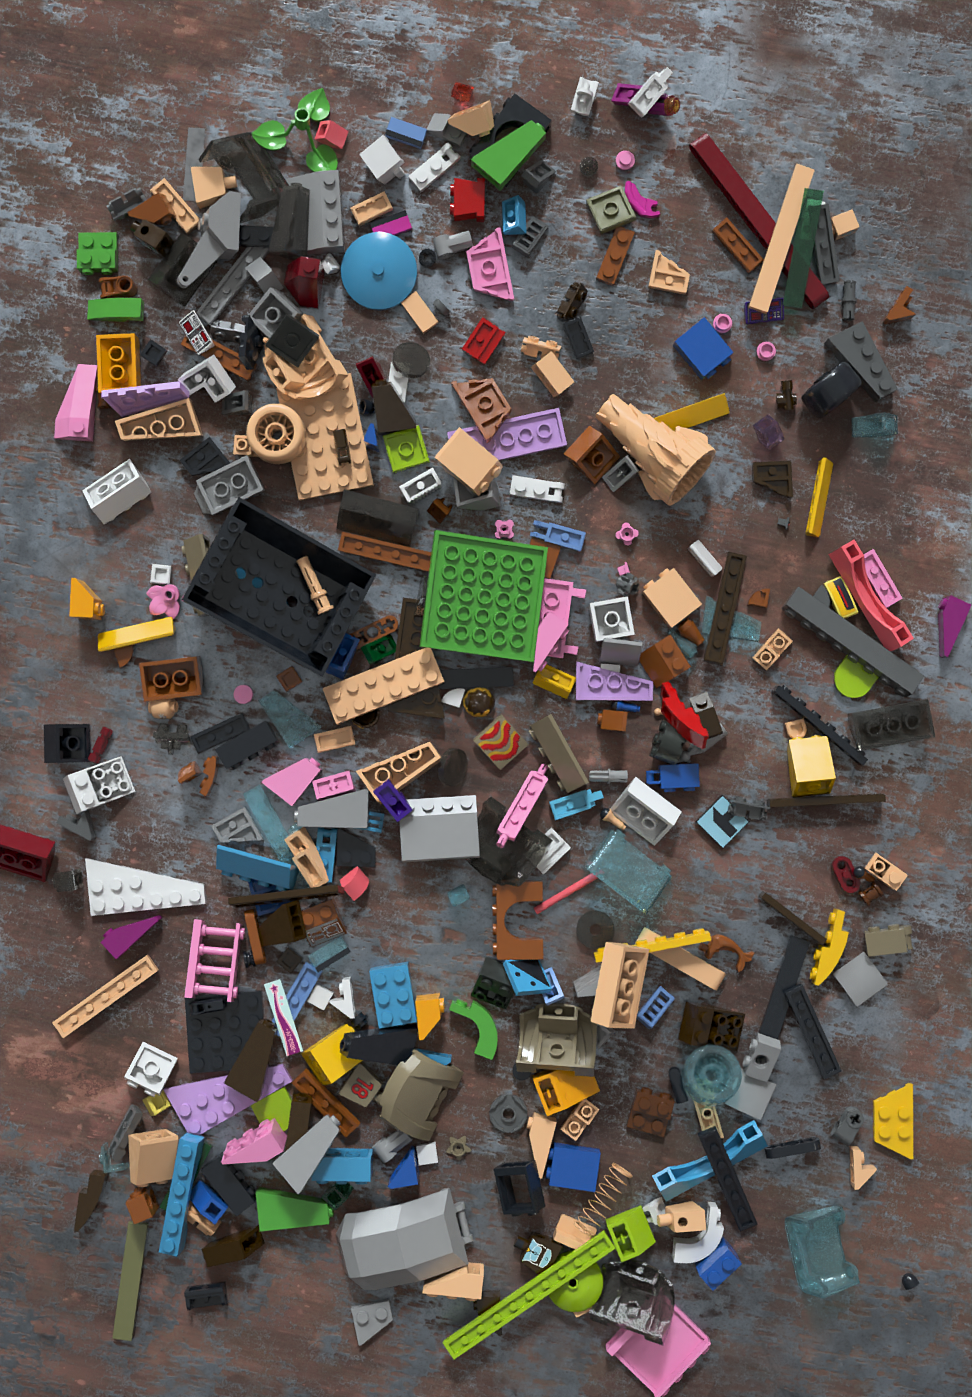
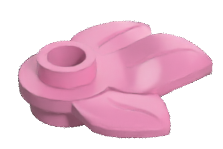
[146,584,180,619]

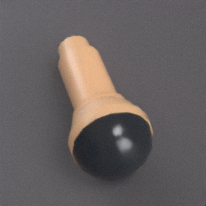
[600,808,626,830]

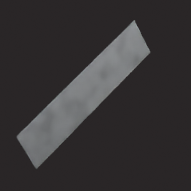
[183,127,205,201]

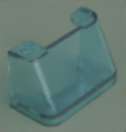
[583,829,673,915]
[784,1205,860,1299]

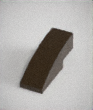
[74,1170,109,1232]

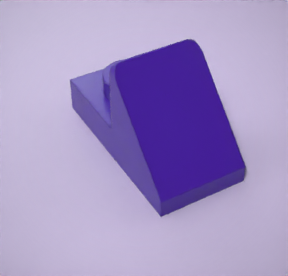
[373,779,413,822]

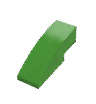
[87,298,144,322]

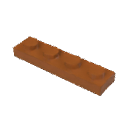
[181,335,258,382]
[292,1068,361,1137]

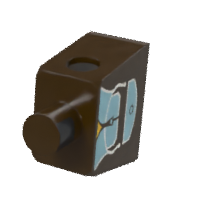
[130,219,178,262]
[513,1232,562,1275]

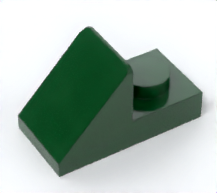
[361,634,396,665]

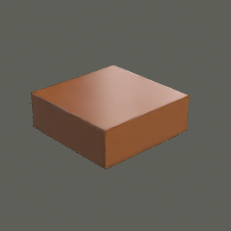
[276,666,303,692]

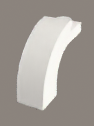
[672,1202,724,1263]

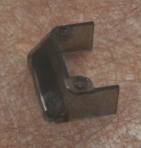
[198,132,291,223]

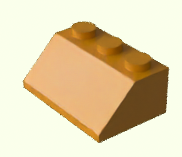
[96,333,141,394]

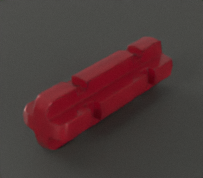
[88,727,113,764]

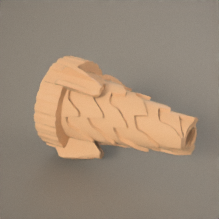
[596,394,716,506]

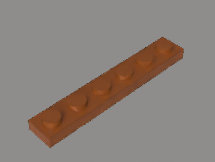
[338,532,431,572]

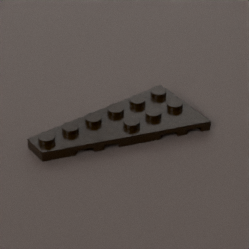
[388,597,445,719]

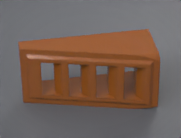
[178,761,203,784]

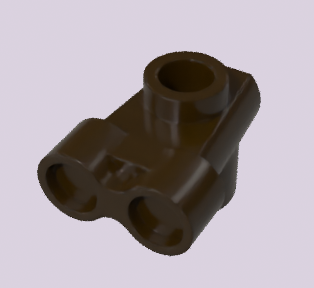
[776,380,797,410]

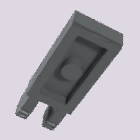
[108,1104,143,1162]

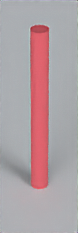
[534,869,603,914]

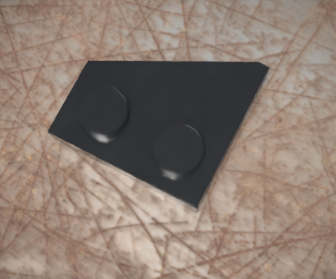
[238,315,264,370]
[180,437,230,476]

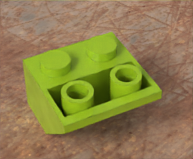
[605,1205,656,1262]

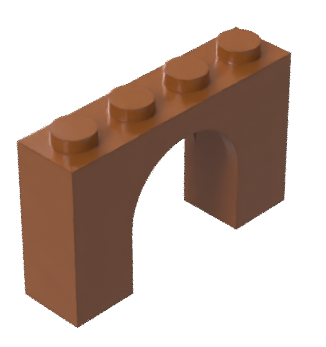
[492,880,543,960]

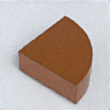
[747,589,770,608]
[114,645,134,668]

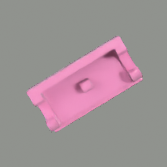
[312,771,356,801]

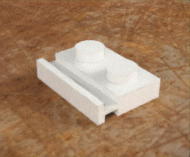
[524,827,571,874]

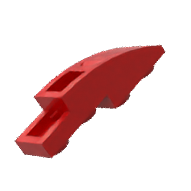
[660,681,709,749]

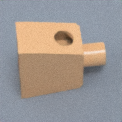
[191,167,238,209]
[657,1201,706,1233]

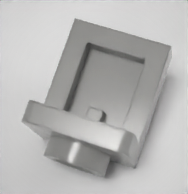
[596,1024,616,1049]

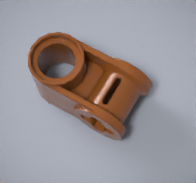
[98,275,138,299]

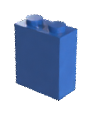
[673,317,734,381]
[545,1142,601,1192]
[694,1236,742,1290]

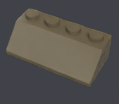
[181,534,210,617]
[529,714,589,793]

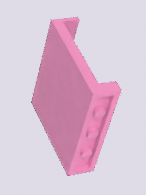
[605,1289,711,1397]

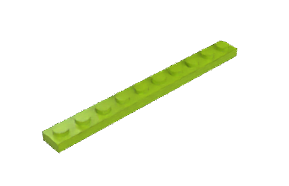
[443,1230,616,1359]

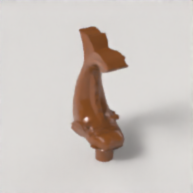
[698,934,754,972]

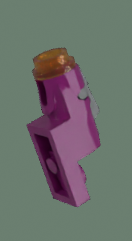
[611,83,680,116]

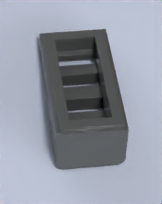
[512,216,549,258]

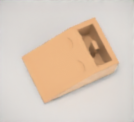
[423,1262,484,1301]

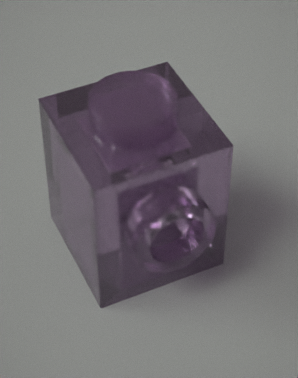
[752,415,785,450]

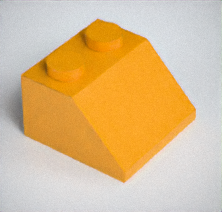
[69,578,105,620]
[415,993,445,1040]

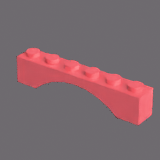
[828,540,914,652]

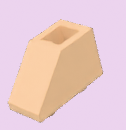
[865,852,908,891]

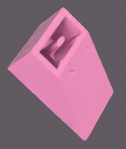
[221,1118,287,1164]

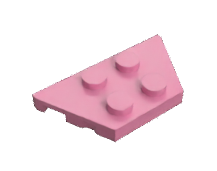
[466,227,514,301]

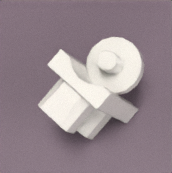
[571,77,599,117]

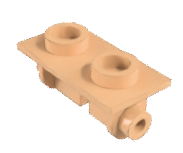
[521,336,561,359]
[187,1200,221,1236]

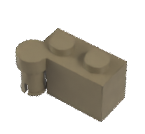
[864,924,913,957]

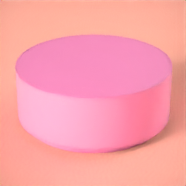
[234,685,254,704]

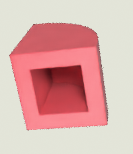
[315,120,349,149]
[339,866,369,901]

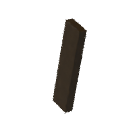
[759,891,827,945]

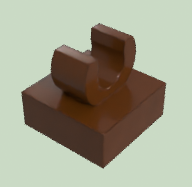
[427,497,453,524]

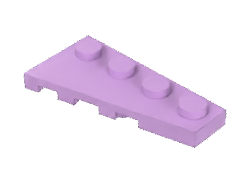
[101,381,189,417]
[576,661,653,701]

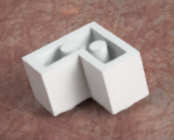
[178,355,236,402]

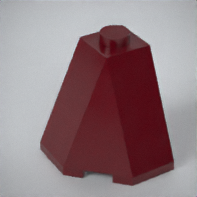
[284,256,325,309]

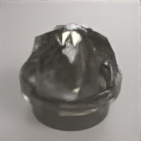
[579,157,598,177]

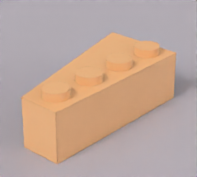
[115,398,203,441]
[356,742,443,804]

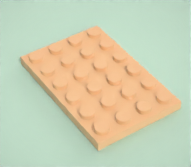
[276,373,374,501]

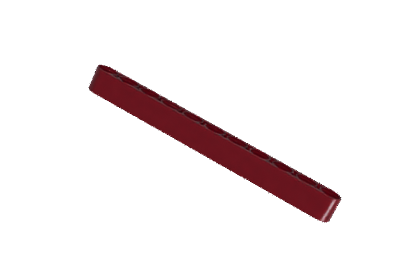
[689,133,830,309]

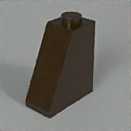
[372,379,416,433]
[258,900,307,947]
[201,1225,265,1267]

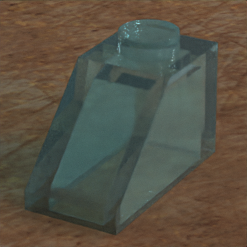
[852,412,898,437]

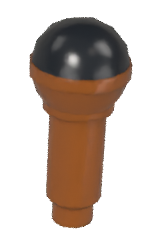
[853,866,875,882]

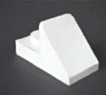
[329,977,356,1018]

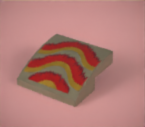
[473,714,529,770]

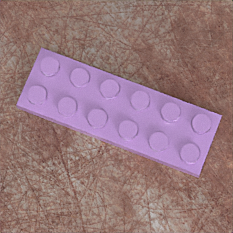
[447,408,567,461]

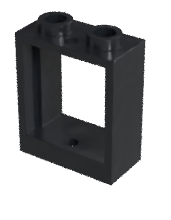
[493,1160,546,1217]

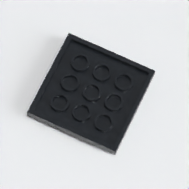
[185,990,264,1073]

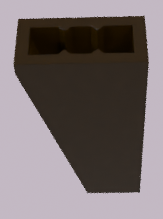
[224,1019,277,1102]
[285,1093,312,1152]

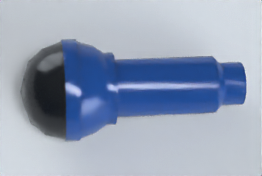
[611,700,640,712]

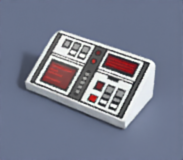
[179,310,215,355]

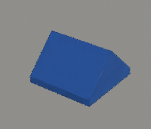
[388,1146,420,1189]

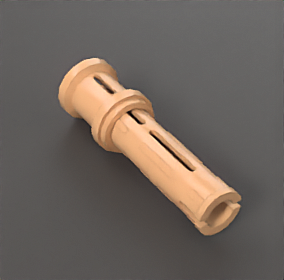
[296,556,334,615]

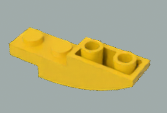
[810,909,849,986]

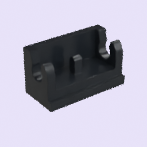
[184,1281,228,1310]

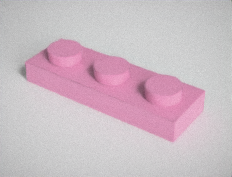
[863,549,903,608]

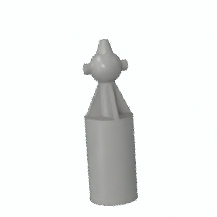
[677,723,728,763]

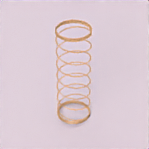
[574,1163,633,1238]

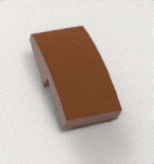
[199,755,219,797]

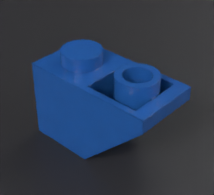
[190,1180,228,1224]

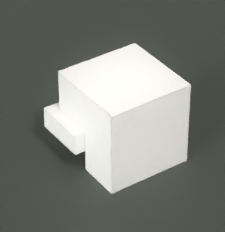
[359,135,405,184]

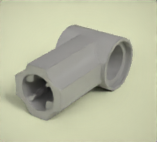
[433,231,473,259]
[372,1130,413,1163]

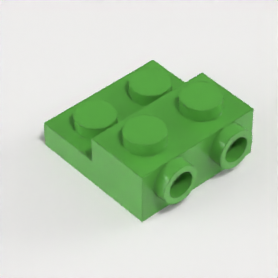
[77,232,118,275]

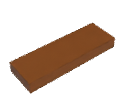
[712,218,764,274]

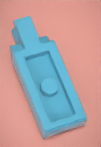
[549,789,604,820]

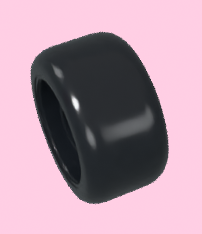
[801,362,862,419]

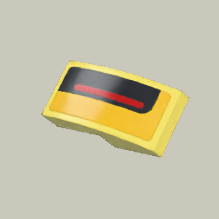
[824,576,858,619]

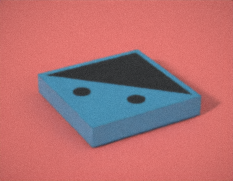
[503,959,552,996]

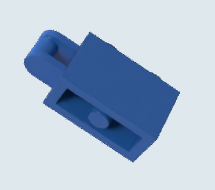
[646,763,700,792]

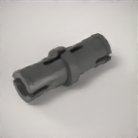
[841,280,857,321]

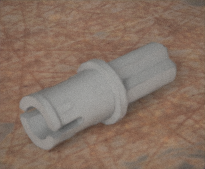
[589,769,628,784]

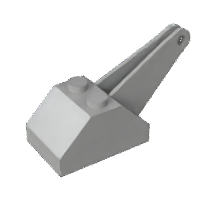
[177,191,241,288]

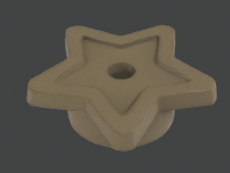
[446,1136,471,1161]

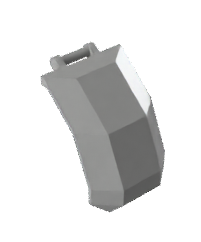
[336,1188,474,1290]

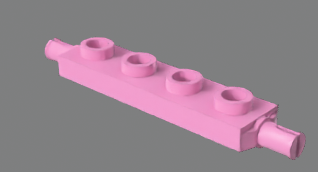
[496,764,548,848]

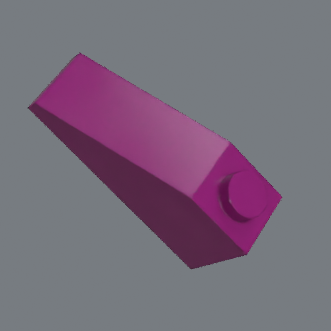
[938,595,972,658]
[100,915,162,959]

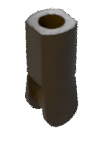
[333,429,352,466]

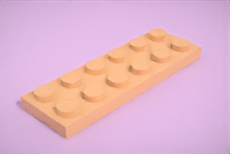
[322,648,444,725]

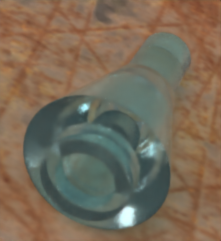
[667,628,698,659]

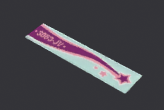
[264,979,303,1056]

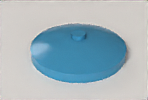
[341,232,417,310]

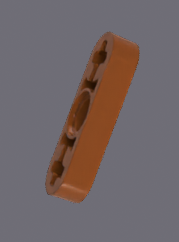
[349,615,399,650]
[244,909,266,965]

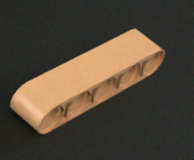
[635,927,726,991]

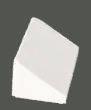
[688,540,722,577]

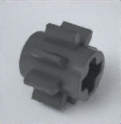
[616,572,640,597]

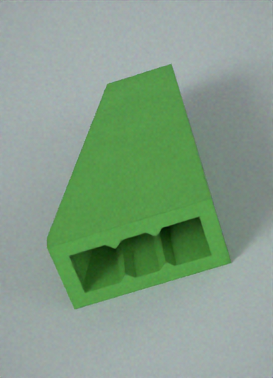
[471,120,546,191]
[256,1187,334,1232]

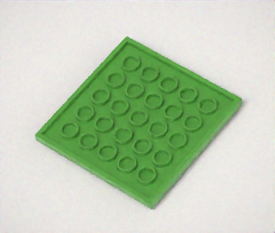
[420,530,548,662]

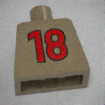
[338,1061,383,1107]

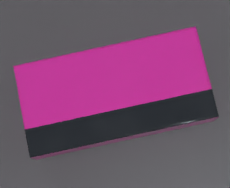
[370,210,412,236]

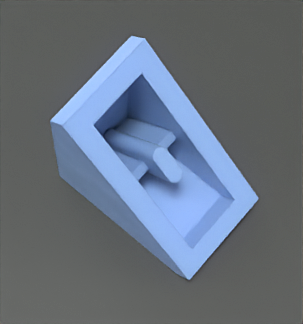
[542,967,565,1005]

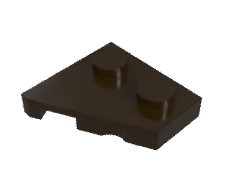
[752,460,793,498]

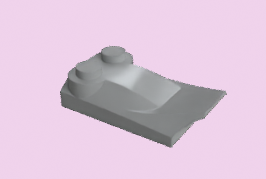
[194,455,265,516]

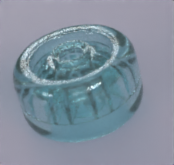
[681,1045,742,1106]

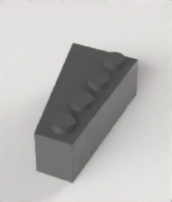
[824,321,898,402]

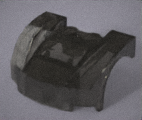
[466,797,553,887]
[589,1259,675,1346]

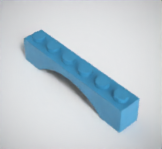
[652,1120,768,1202]
[159,1133,205,1257]

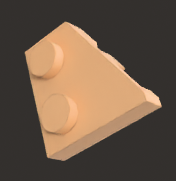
[648,250,690,295]

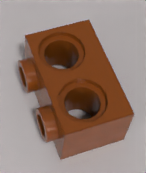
[125,1185,160,1224]

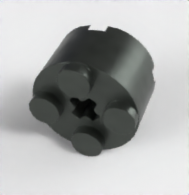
[649,720,686,765]

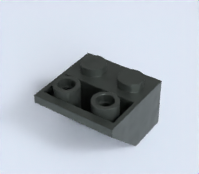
[470,957,514,1009]

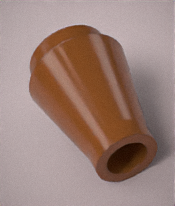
[677,618,705,647]

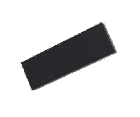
[190,713,250,754]

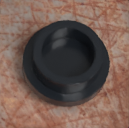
[350,1012,368,1030]

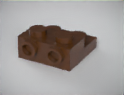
[626,1087,675,1137]

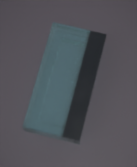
[308,936,351,973]

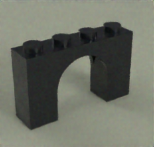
[469,93,552,187]

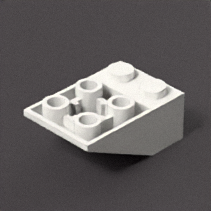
[63,756,135,814]

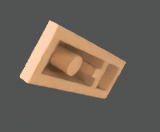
[526,1112,557,1179]

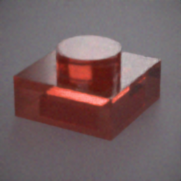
[451,82,474,102]

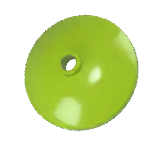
[549,1251,603,1312]

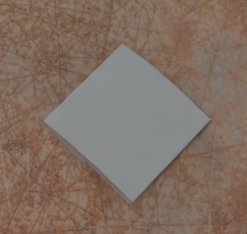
[599,638,643,667]
[833,952,888,1007]
[724,1067,777,1120]

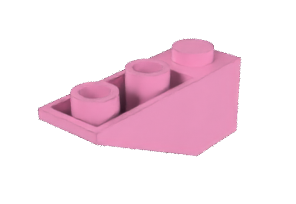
[533,611,569,673]

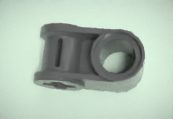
[830,1106,864,1146]

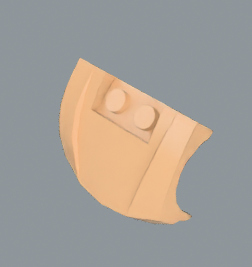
[263,314,348,400]

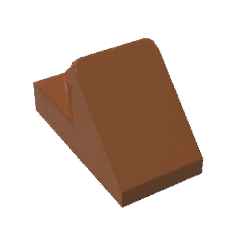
[882,286,916,325]

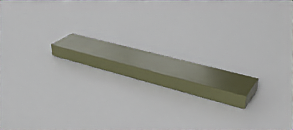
[112,1221,149,1341]

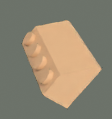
[591,942,650,1028]

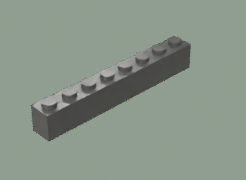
[781,586,924,697]

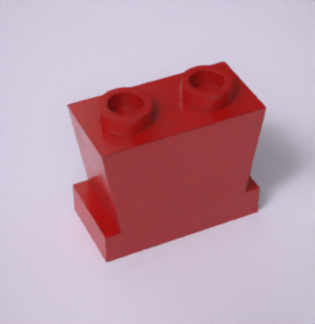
[450,178,485,222]

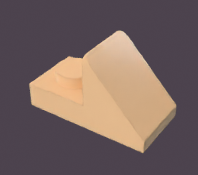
[849,1146,877,1190]

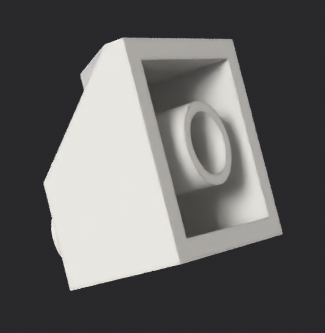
[588,597,635,643]

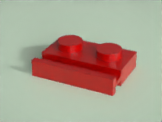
[462,317,506,365]

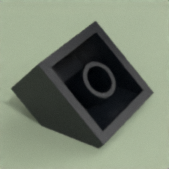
[44,724,90,763]

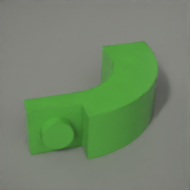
[449,999,498,1060]

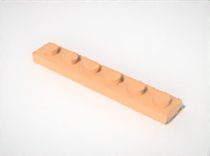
[52,955,159,1038]

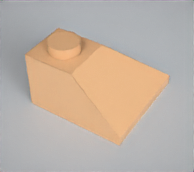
[447,100,494,137]

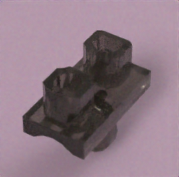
[153,723,191,755]

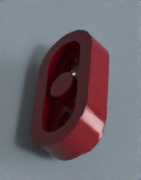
[832,856,861,893]

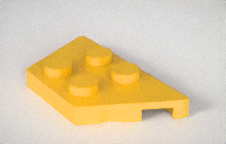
[873,1083,913,1159]

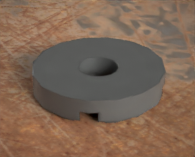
[489,1093,528,1133]

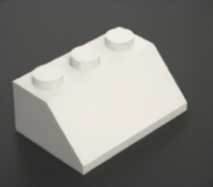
[82,459,151,524]
[610,777,682,846]

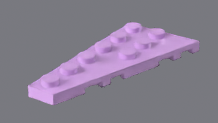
[163,1064,293,1135]

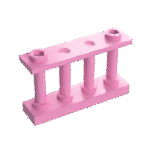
[184,919,245,1002]

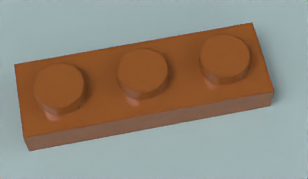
[596,227,635,286]

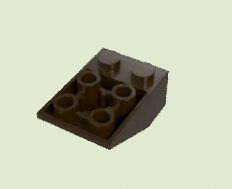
[678,1002,745,1051]

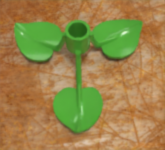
[252,88,338,172]

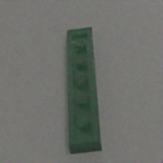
[783,188,824,309]

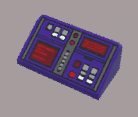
[744,298,784,324]

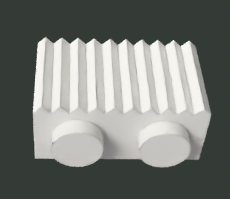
[399,468,442,505]

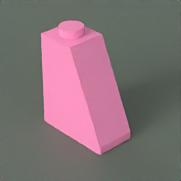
[262,757,322,806]

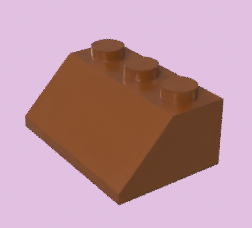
[139,656,203,702]

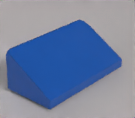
[364,423,380,452]

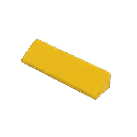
[654,393,730,431]
[805,458,833,537]
[98,617,176,652]

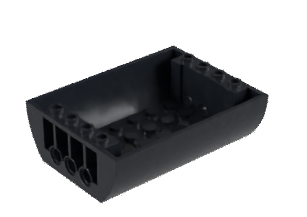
[181,497,376,677]

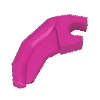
[624,181,660,218]

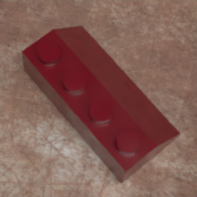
[0,825,55,882]

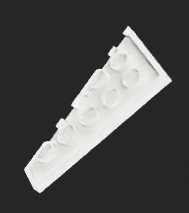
[85,858,207,916]

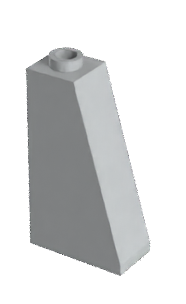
[294,789,369,828]
[272,1114,341,1194]

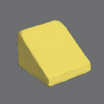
[143,1090,171,1116]

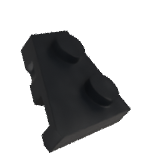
[337,829,376,867]

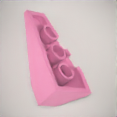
[54,364,98,441]

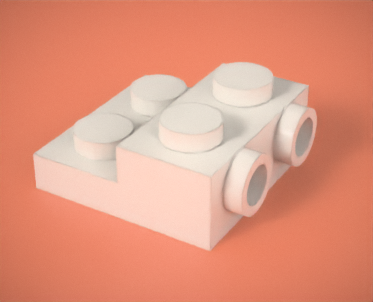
[124,1042,178,1097]

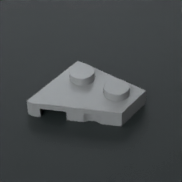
[211,807,263,843]
[351,1299,393,1346]

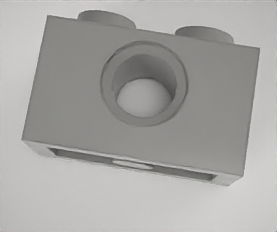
[742,1033,781,1082]

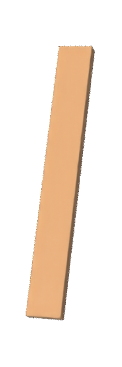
[748,164,814,314]

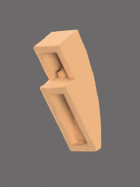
[284,827,329,888]

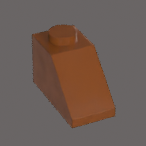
[127,193,176,226]
[597,710,628,732]

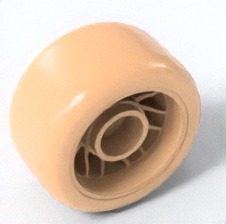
[246,404,306,464]

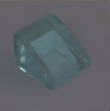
[448,884,470,907]

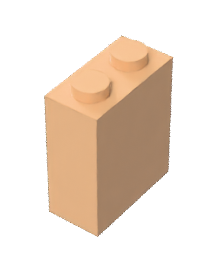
[642,568,702,629]

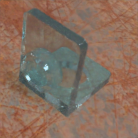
[99,1142,130,1173]

